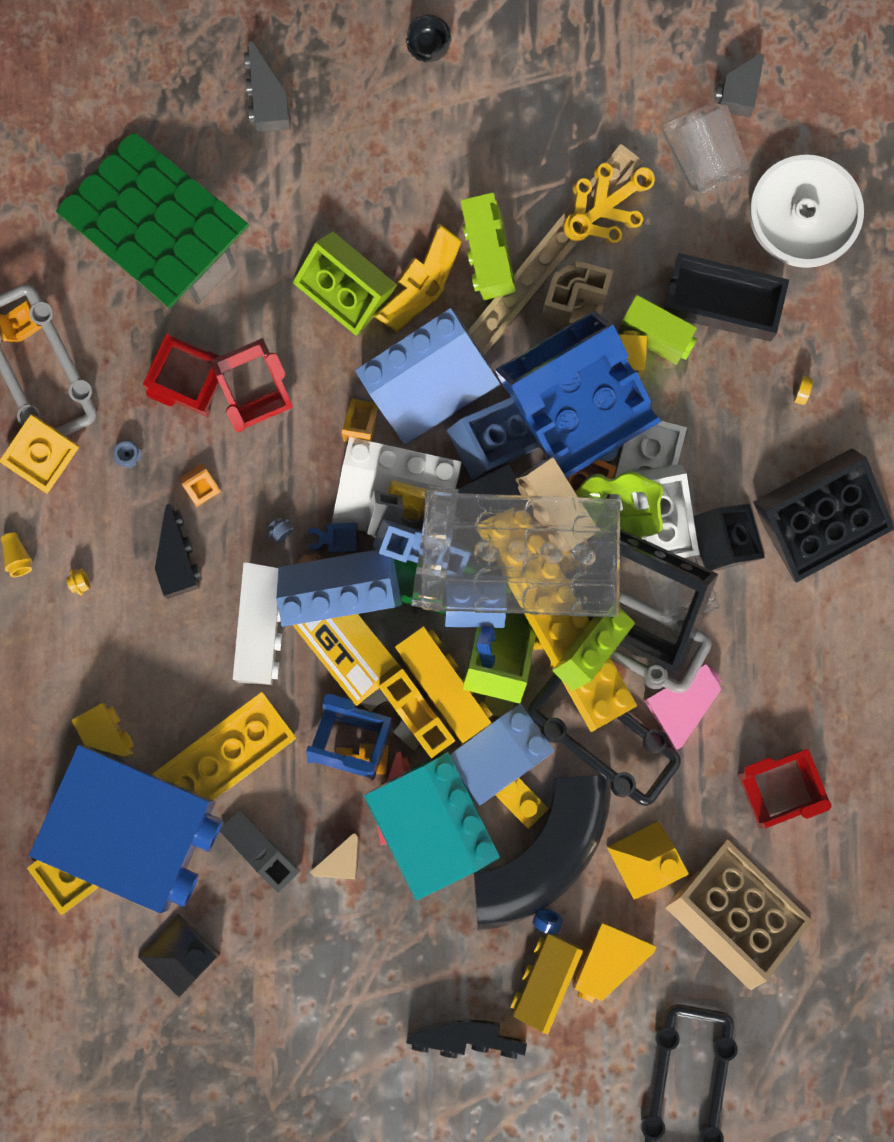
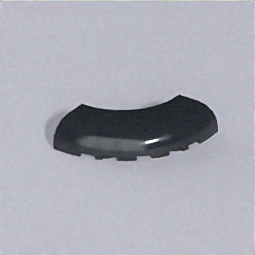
[473,775,611,931]

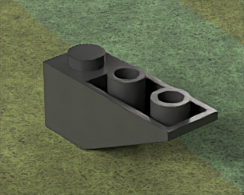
[244,41,290,132]
[220,809,301,893]

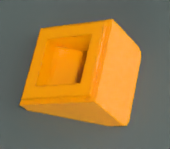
[179,464,221,506]

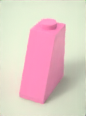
[644,664,722,750]

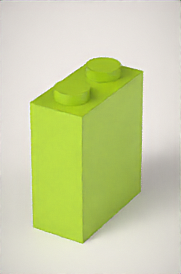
[618,295,698,365]

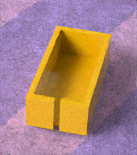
[395,627,492,744]

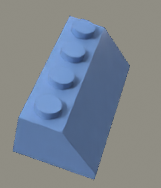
[276,550,402,627]

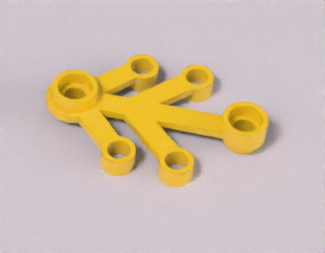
[563,163,655,244]

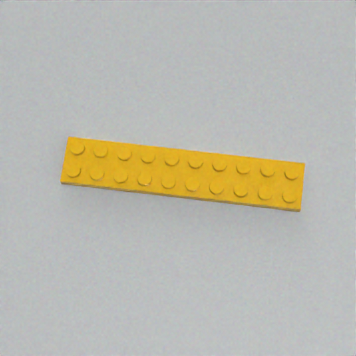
[27,692,297,915]

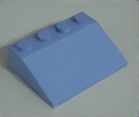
[355,308,501,445]

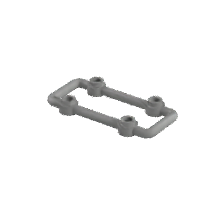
[0,284,97,436]
[569,572,711,693]

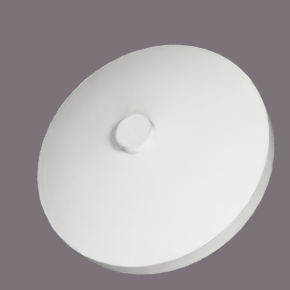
[749,155,864,268]

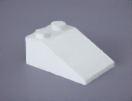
[632,464,699,566]

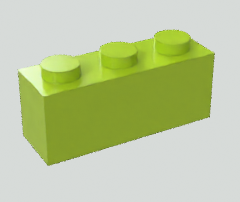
[552,602,635,691]

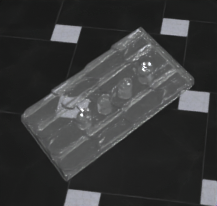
[421,492,620,617]

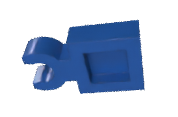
[308,522,359,553]

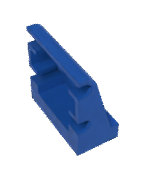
[495,310,661,478]

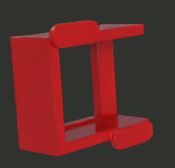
[142,333,231,417]
[210,338,293,432]
[738,749,832,829]

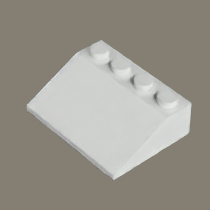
[332,437,462,533]

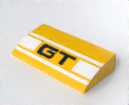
[293,614,401,706]

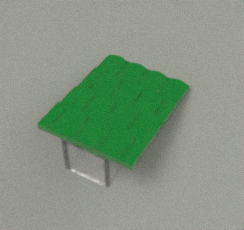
[56,132,249,309]

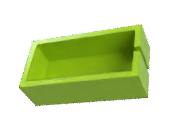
[463,584,536,703]

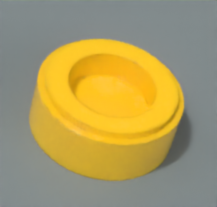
[793,375,813,405]

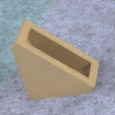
[310,832,359,879]

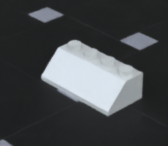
[233,563,282,685]

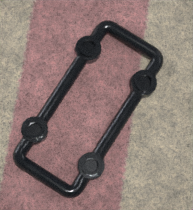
[528,673,681,806]
[641,1004,738,1142]

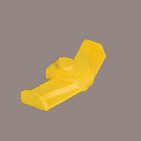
[373,223,462,333]

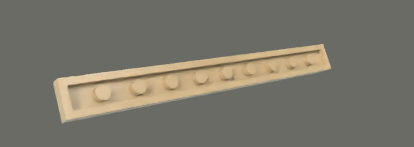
[468,144,643,357]

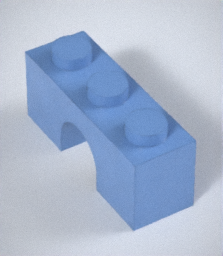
[373,519,471,581]

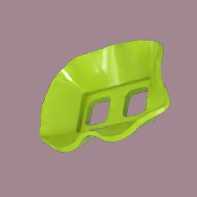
[576,471,663,539]

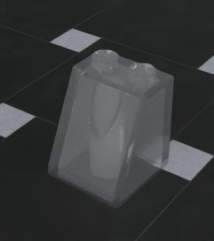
[660,103,750,194]

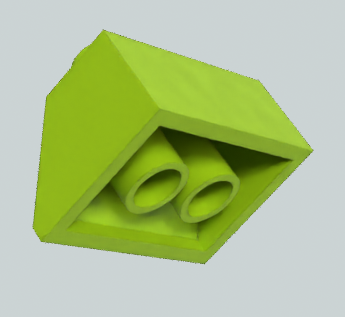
[293,231,397,336]

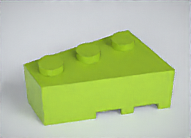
[460,192,517,300]

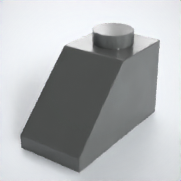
[715,54,764,117]

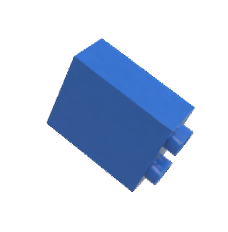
[29,745,223,914]

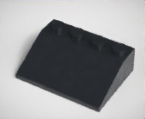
[753,448,894,583]

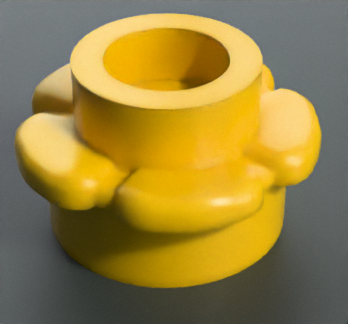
[66,568,91,595]

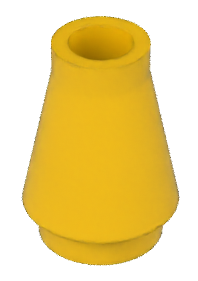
[0,532,33,577]

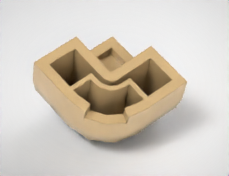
[542,262,614,330]

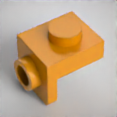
[0,301,42,343]

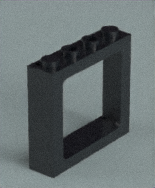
[579,525,718,672]

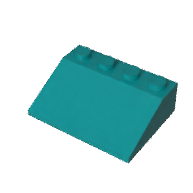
[363,752,500,901]

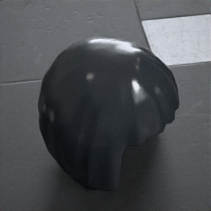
[406,14,452,63]

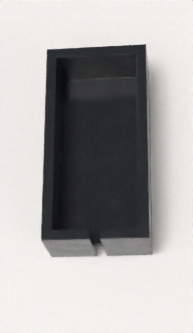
[663,253,789,342]

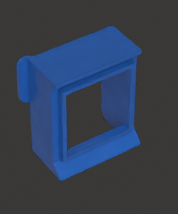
[306,694,391,781]

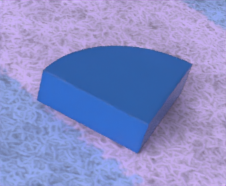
[477,627,496,668]

